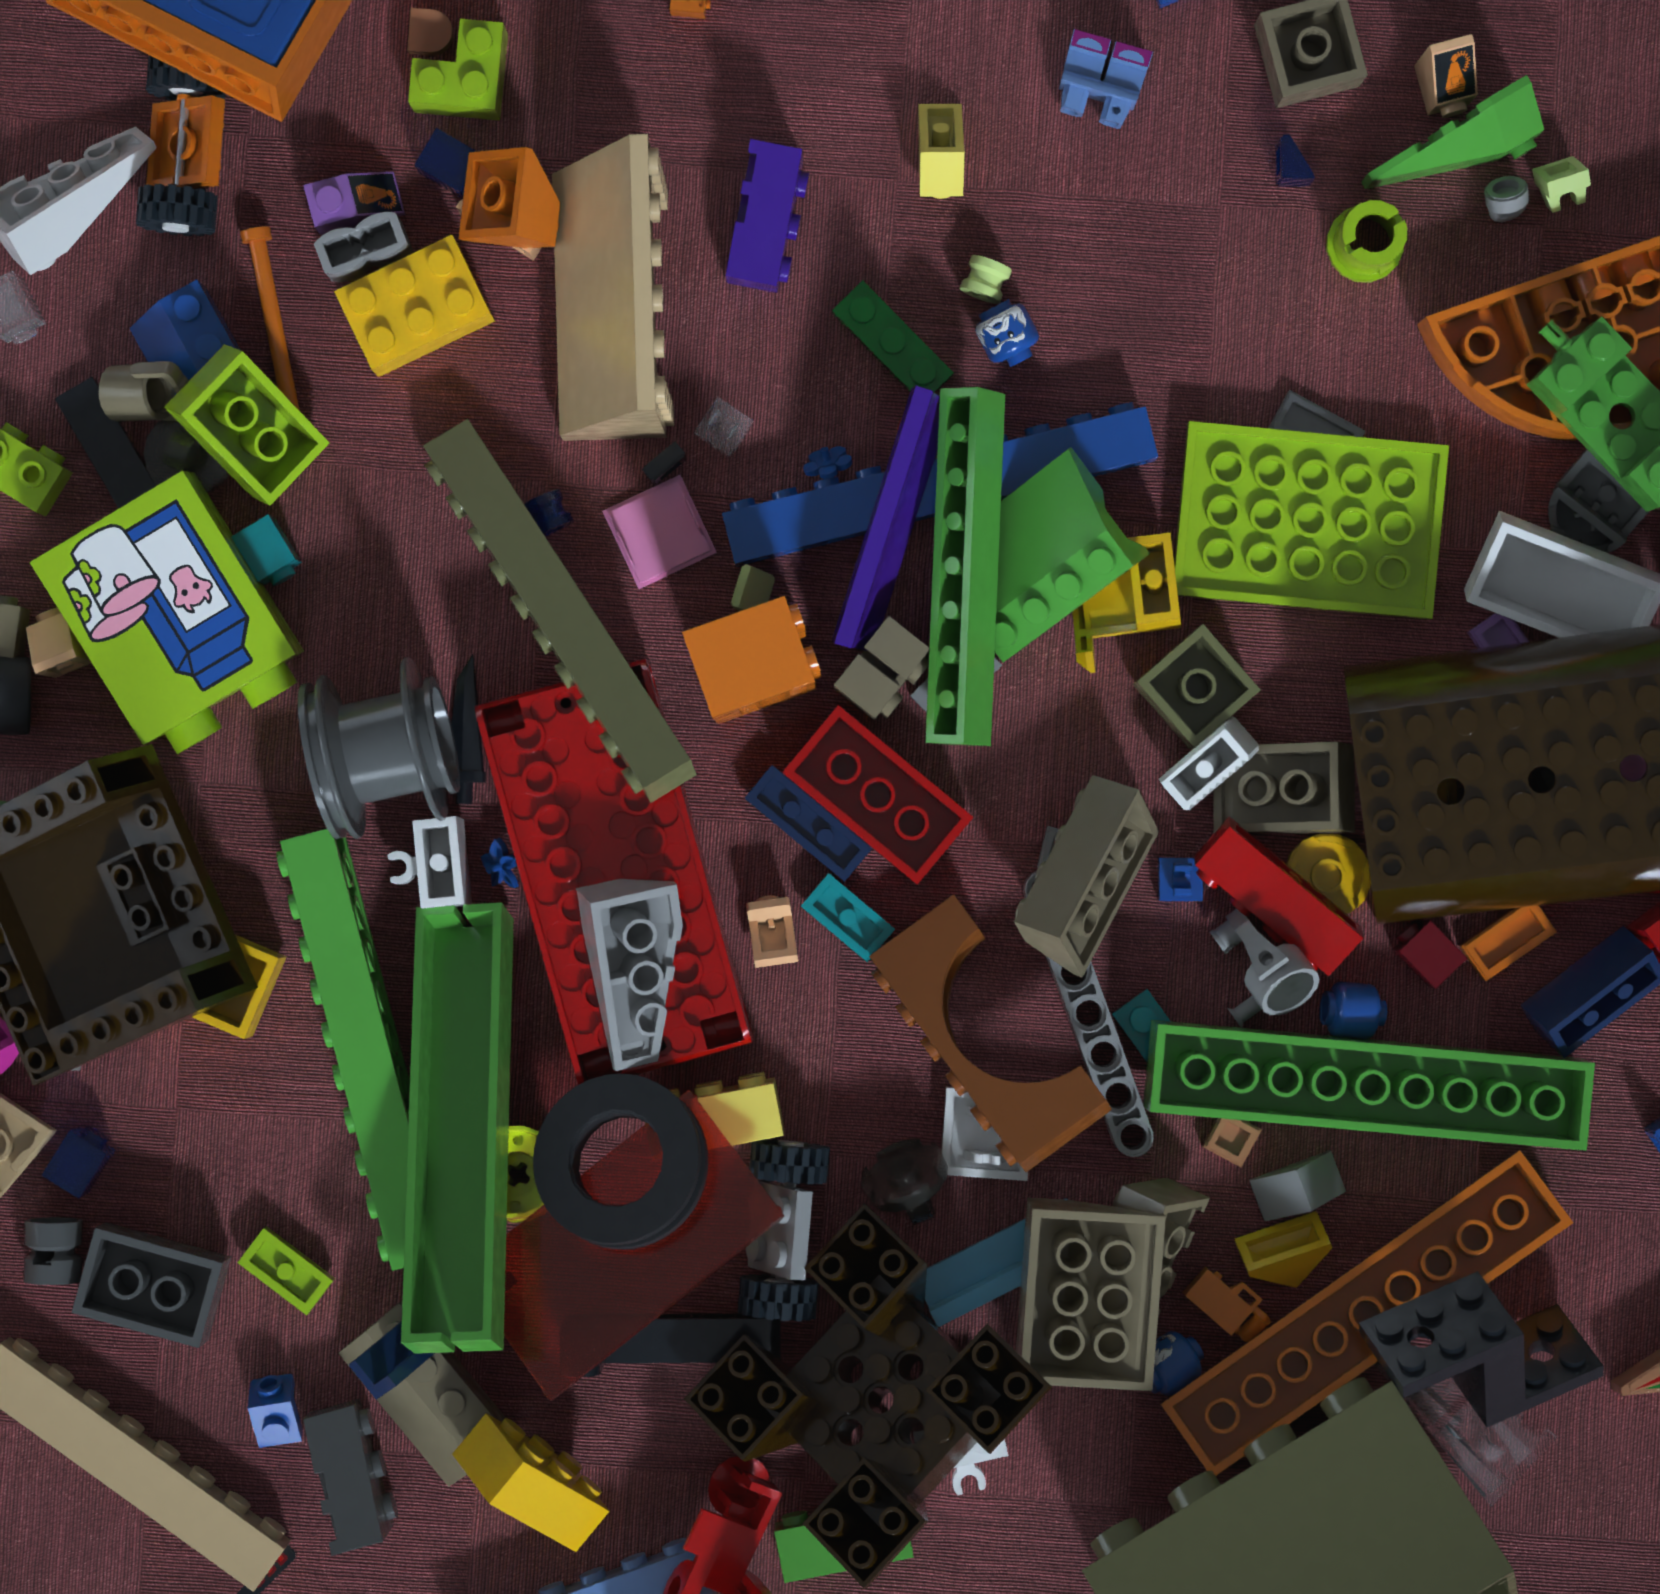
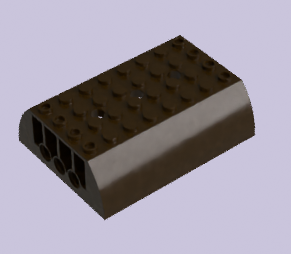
[1344,624,1660,925]

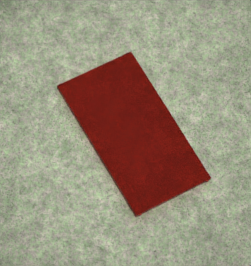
[504,1090,785,1401]

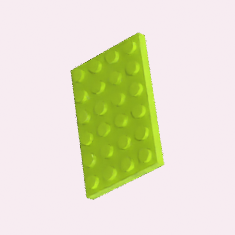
[1174,421,1449,620]

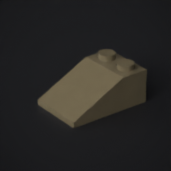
[1213,742,1355,833]

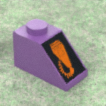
[303,171,406,236]

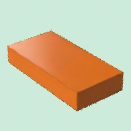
[1458,905,1557,981]

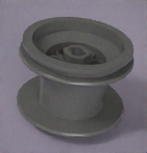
[298,657,460,839]

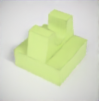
[1532,156,1591,213]

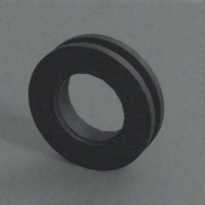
[533,1074,708,1249]

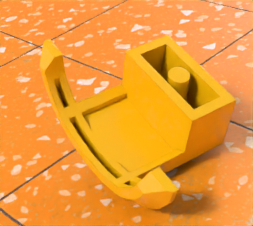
[1072,533,1182,674]

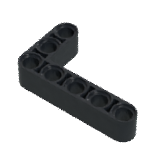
[560,1313,781,1377]

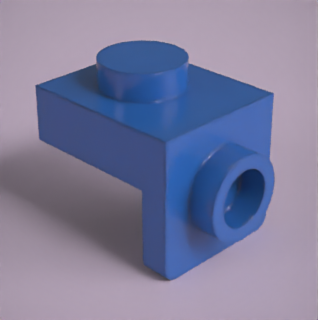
[247,1374,303,1448]

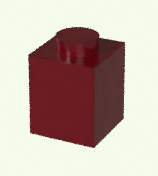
[1392,920,1467,989]

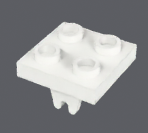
[940,1086,1028,1181]

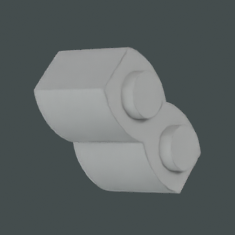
[314,212,413,282]

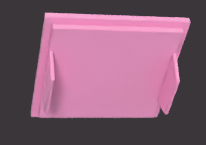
[602,475,717,589]

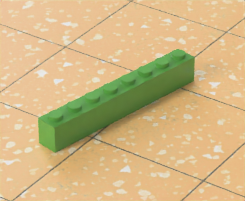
[925,387,1005,746]

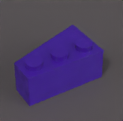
[725,139,810,293]

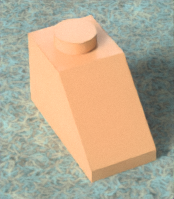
[26,608,92,678]

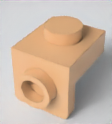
[746,895,798,968]

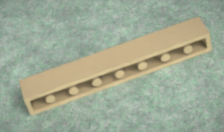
[0,1337,291,1592]

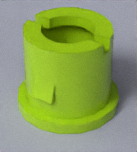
[1326,200,1407,283]

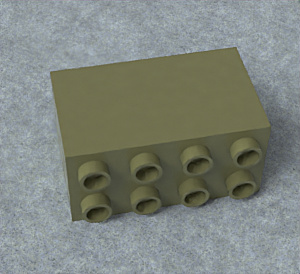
[1082,1377,1518,1594]

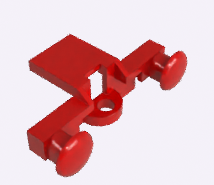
[663,1456,783,1594]

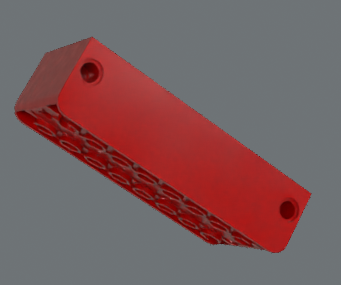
[475,658,754,1085]

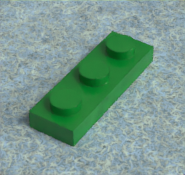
[832,280,954,393]

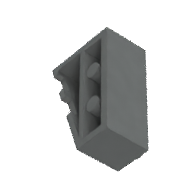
[303,1398,398,1556]

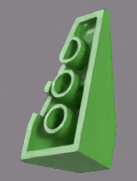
[1361,75,1545,189]

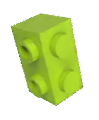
[0,422,73,516]

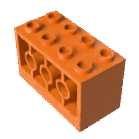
[682,596,821,724]

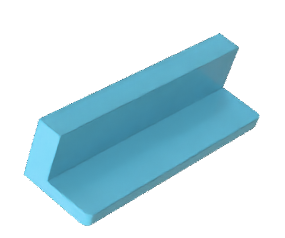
[925,1198,1069,1327]

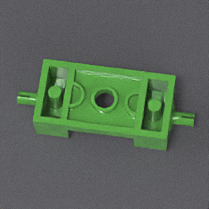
[1526,316,1660,512]

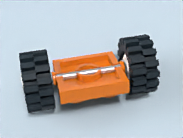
[136,55,226,236]

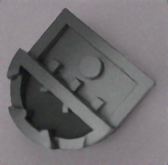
[1548,449,1648,553]

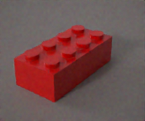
[782,705,973,885]

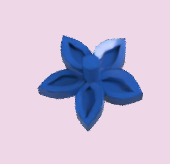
[480,838,519,888]

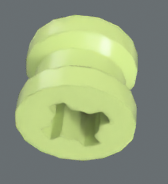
[959,255,1012,304]

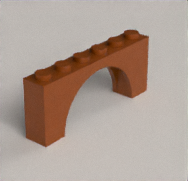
[869,894,1112,1172]

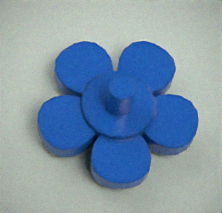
[803,446,853,479]

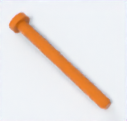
[240,226,300,411]

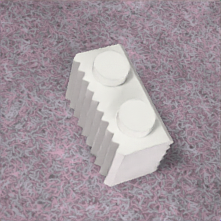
[1159,716,1259,810]

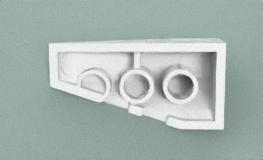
[0,126,157,275]

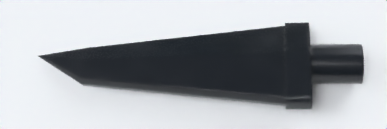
[451,654,486,805]

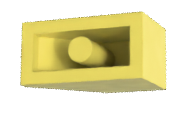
[918,104,965,199]

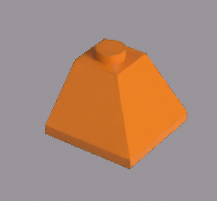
[458,147,560,248]

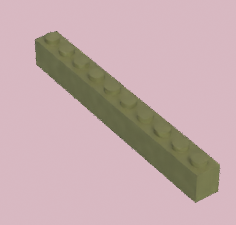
[423,419,697,803]

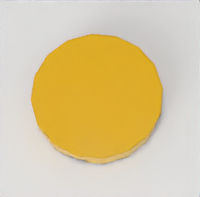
[1286,834,1371,914]

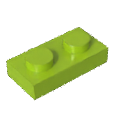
[237,1226,336,1316]

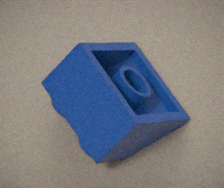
[129,279,241,395]

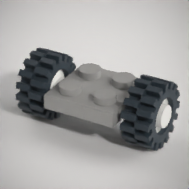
[737,1140,830,1321]

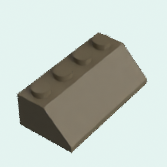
[1014,775,1159,977]
[338,1299,506,1487]

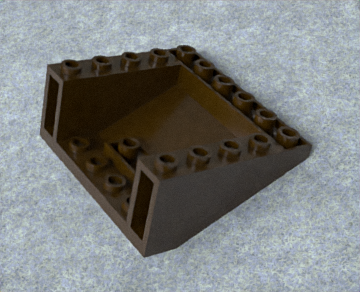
[0,744,258,1086]

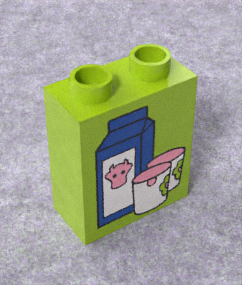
[30,470,304,754]

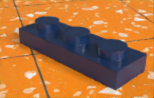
[744,765,872,882]

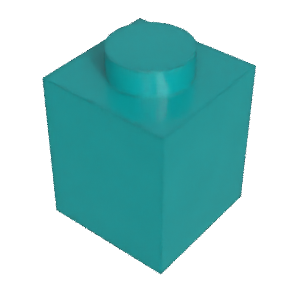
[231,514,302,586]

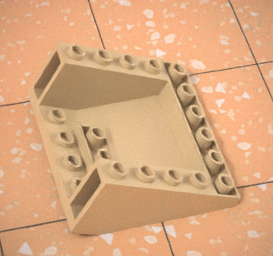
[552,134,674,441]

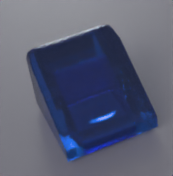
[1276,135,1315,187]

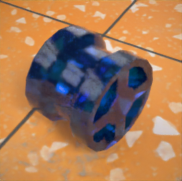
[524,489,574,537]

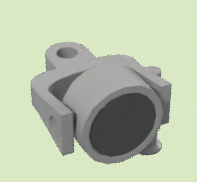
[1210,909,1320,1028]

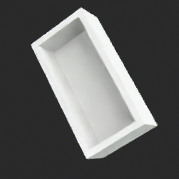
[1464,511,1660,638]

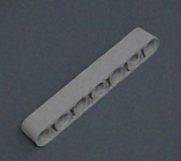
[1022,871,1154,1157]

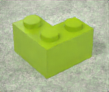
[408,19,508,121]

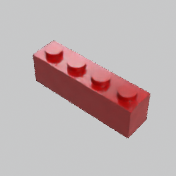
[1195,816,1364,976]

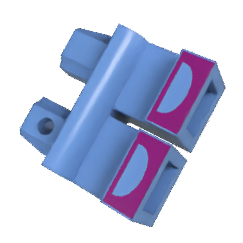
[1059,29,1153,129]

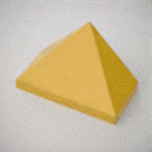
[1235,1211,1332,1288]

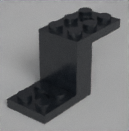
[1359,1271,1604,1428]

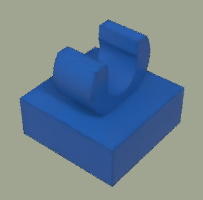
[1158,858,1203,901]

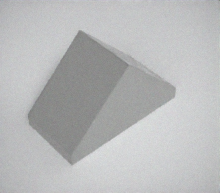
[1249,1150,1346,1221]

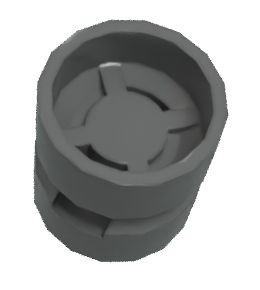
[23,1217,83,1285]

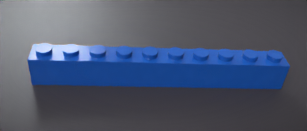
[722,402,1159,567]

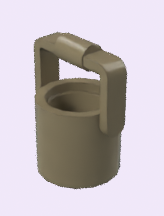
[99,361,189,422]

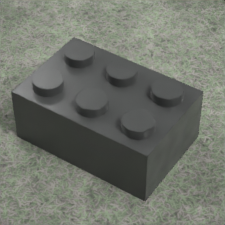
[71,1222,232,1348]

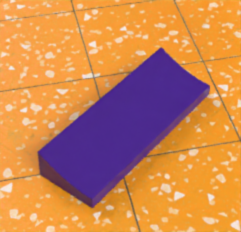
[832,386,940,651]

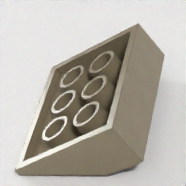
[1016,1197,1166,1391]

